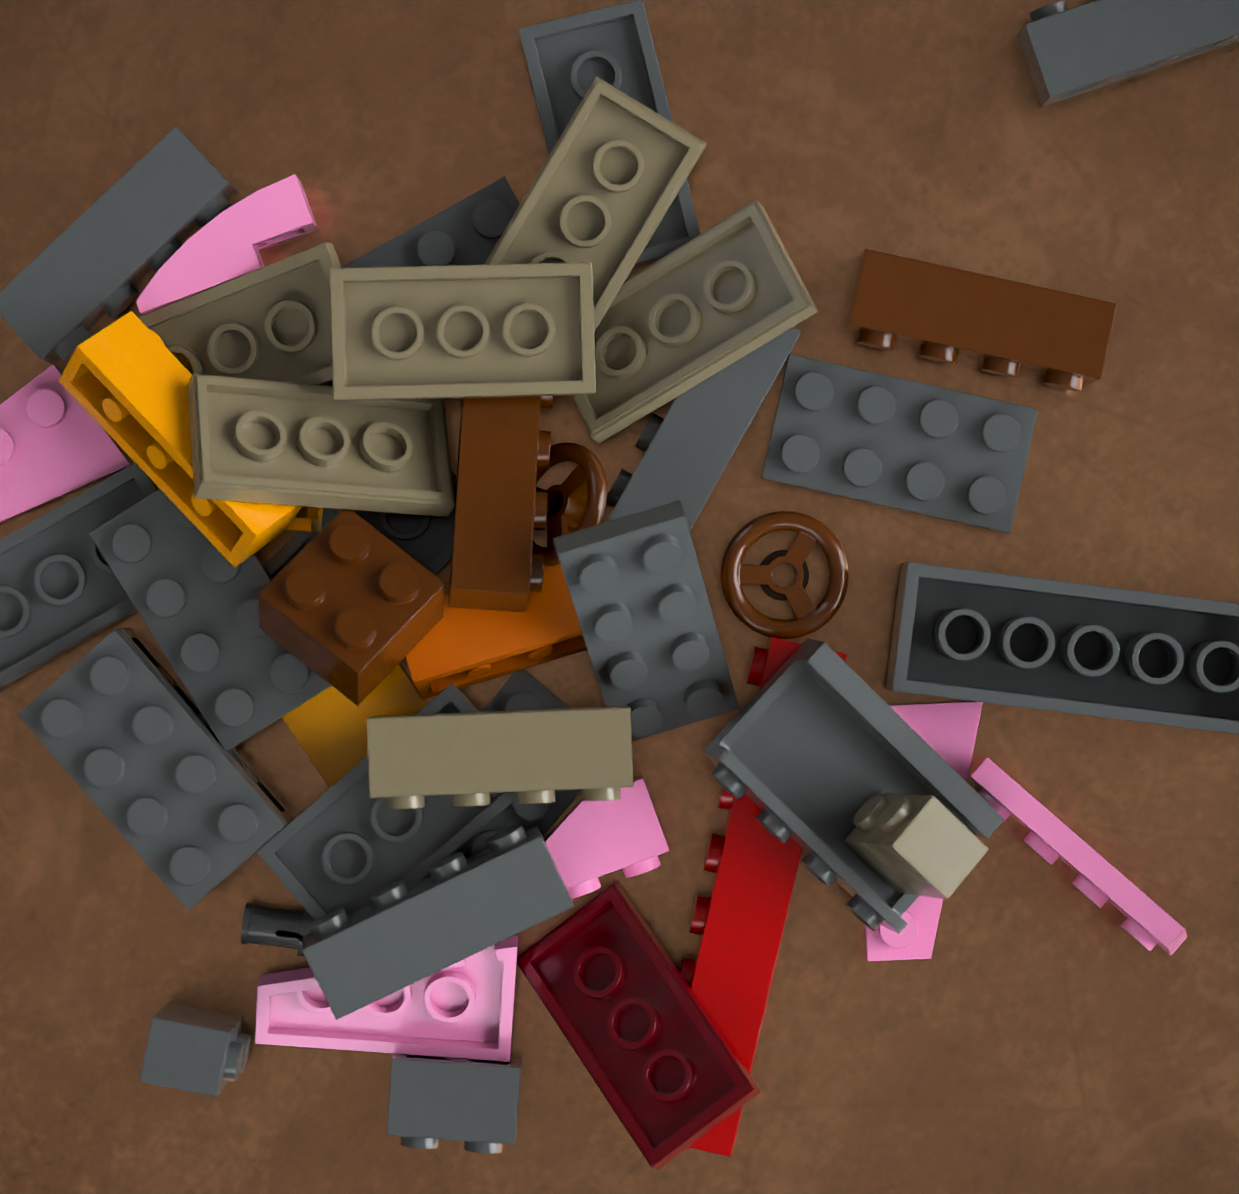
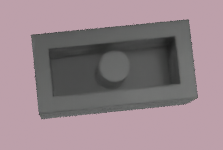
[139,1001,251,1097]
[386,1054,522,1153]

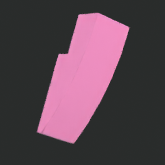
[136,174,318,315]

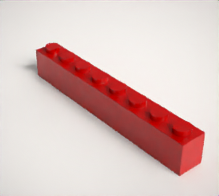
[679,637,847,1157]

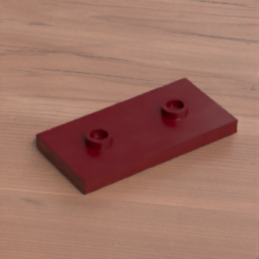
[517,883,761,1170]

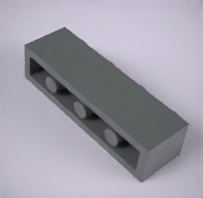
[1017,0,1239,107]
[0,126,236,364]
[606,327,802,531]
[302,824,574,1020]

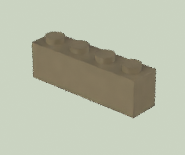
[367,706,634,809]

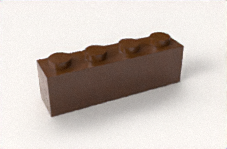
[845,249,1117,391]
[448,396,553,612]

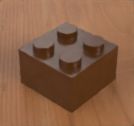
[258,509,446,706]

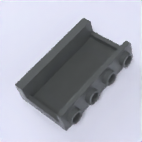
[703,638,1004,934]

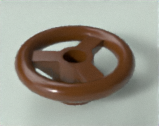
[532,442,607,566]
[721,511,849,639]

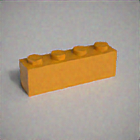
[59,311,302,568]

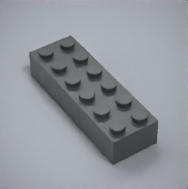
[886,562,1239,734]

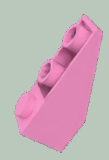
[544,775,670,899]

